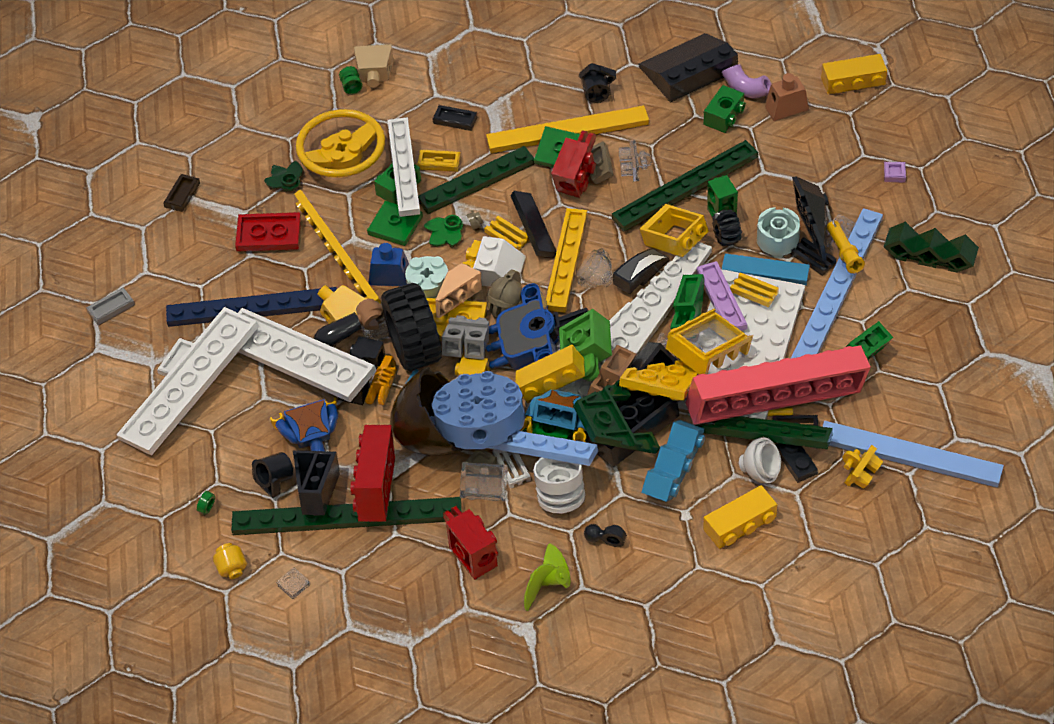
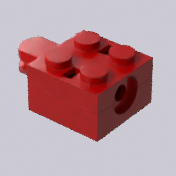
[551,130,596,198]
[443,506,499,580]

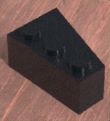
[293,451,340,516]

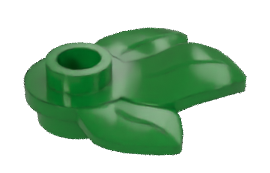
[424,215,463,246]

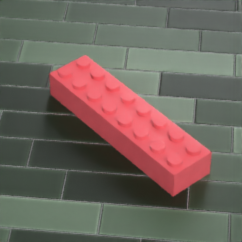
[685,346,871,425]

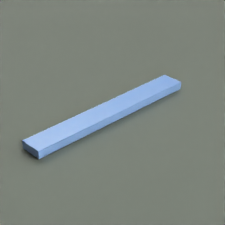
[822,421,1004,488]

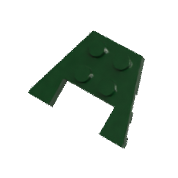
[573,380,660,454]

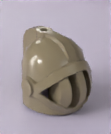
[486,269,523,318]

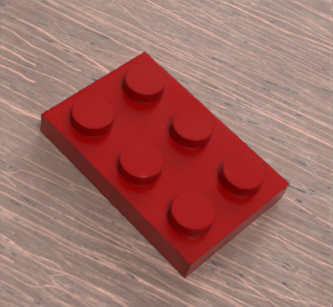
[235,212,301,251]

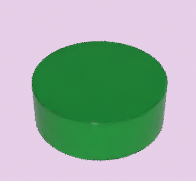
[196,491,215,515]

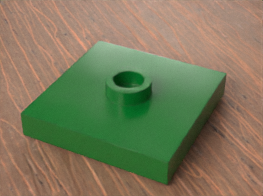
[534,126,580,168]
[367,201,423,246]

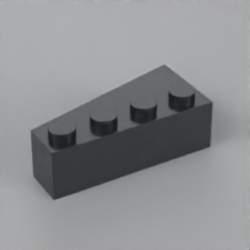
[584,394,680,467]

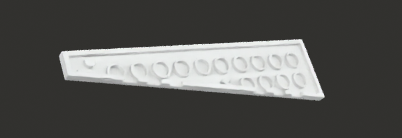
[525,242,712,431]

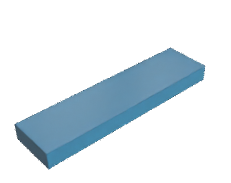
[722,253,810,286]

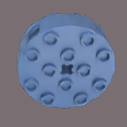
[432,371,525,449]

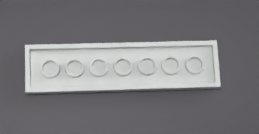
[117,307,259,456]
[238,308,377,402]

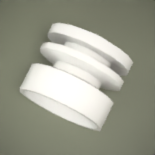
[533,458,585,513]

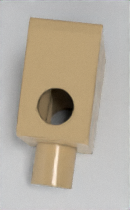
[354,44,393,88]

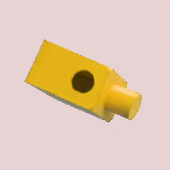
[317,285,366,323]

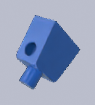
[368,243,409,286]

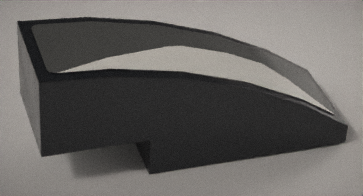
[613,248,670,294]

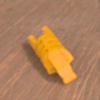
[365,355,397,405]

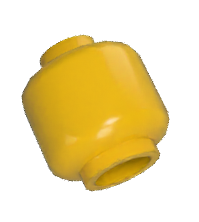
[213,543,247,579]

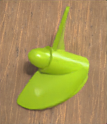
[524,543,571,611]

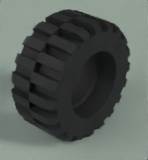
[381,283,442,371]

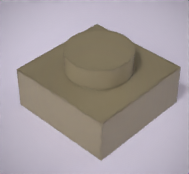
[465,449,497,478]

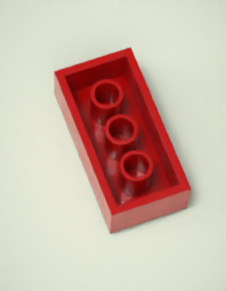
[351,425,396,522]

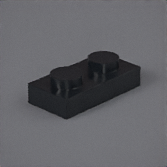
[775,443,818,483]

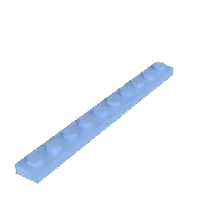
[791,208,883,359]

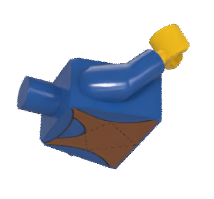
[270,398,339,451]

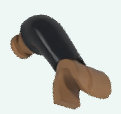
[313,299,383,348]

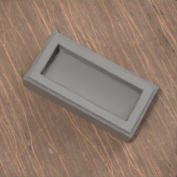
[86,288,135,325]

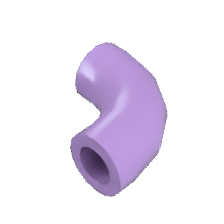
[722,64,771,99]

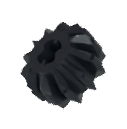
[712,209,742,246]

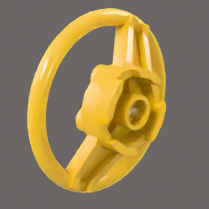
[296,109,385,178]

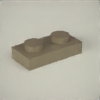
[591,141,614,185]

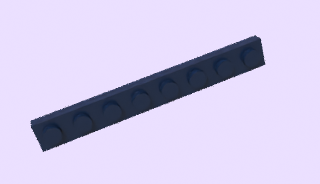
[166,287,337,327]

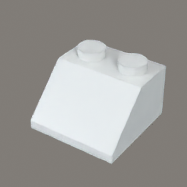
[473,236,526,287]

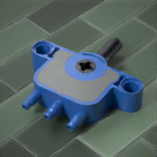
[486,283,589,370]

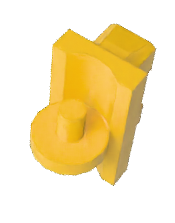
[842,445,883,489]

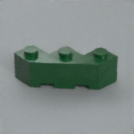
[884,221,979,273]

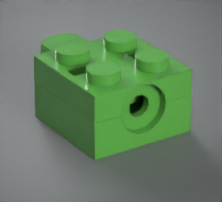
[559,309,612,382]

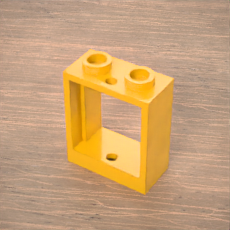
[640,204,709,257]

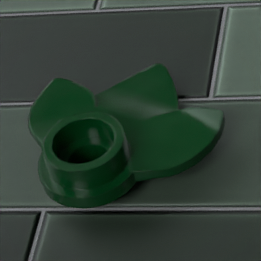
[264,161,303,191]

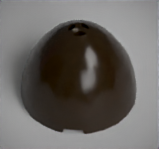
[390,367,464,456]

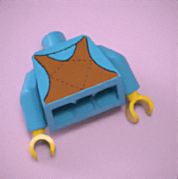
[520,390,586,442]

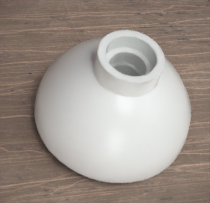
[739,437,781,484]

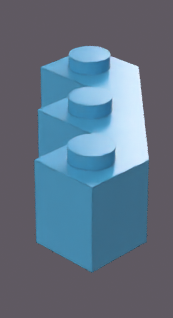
[641,420,705,502]

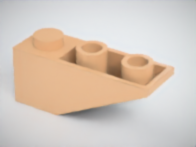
[436,263,482,318]

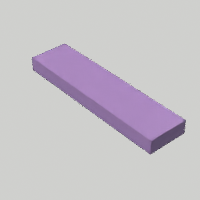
[697,261,747,331]

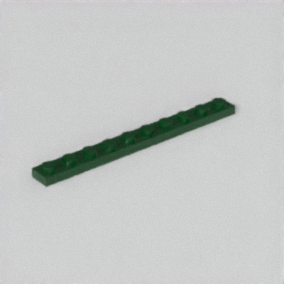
[231,497,462,535]

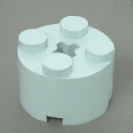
[756,207,800,258]
[405,256,448,298]

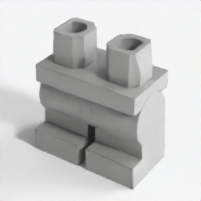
[442,315,489,359]

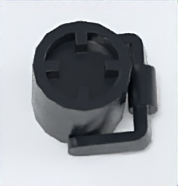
[579,63,616,103]
[252,452,293,498]

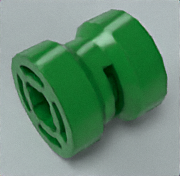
[339,66,363,94]

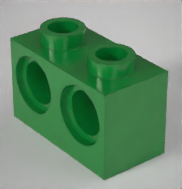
[707,175,738,218]
[846,321,893,360]

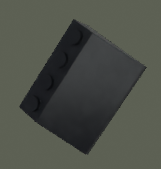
[638,33,738,103]

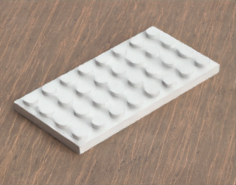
[678,269,805,419]

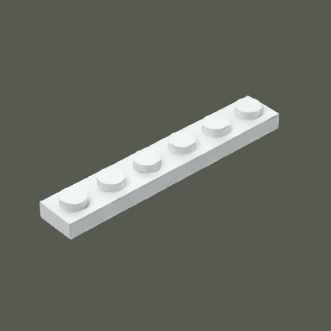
[388,117,420,217]

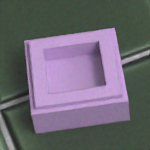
[884,162,906,183]

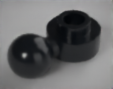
[584,524,627,547]

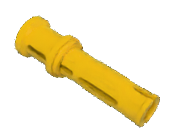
[826,221,865,273]

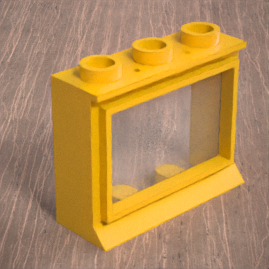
[665,308,753,375]

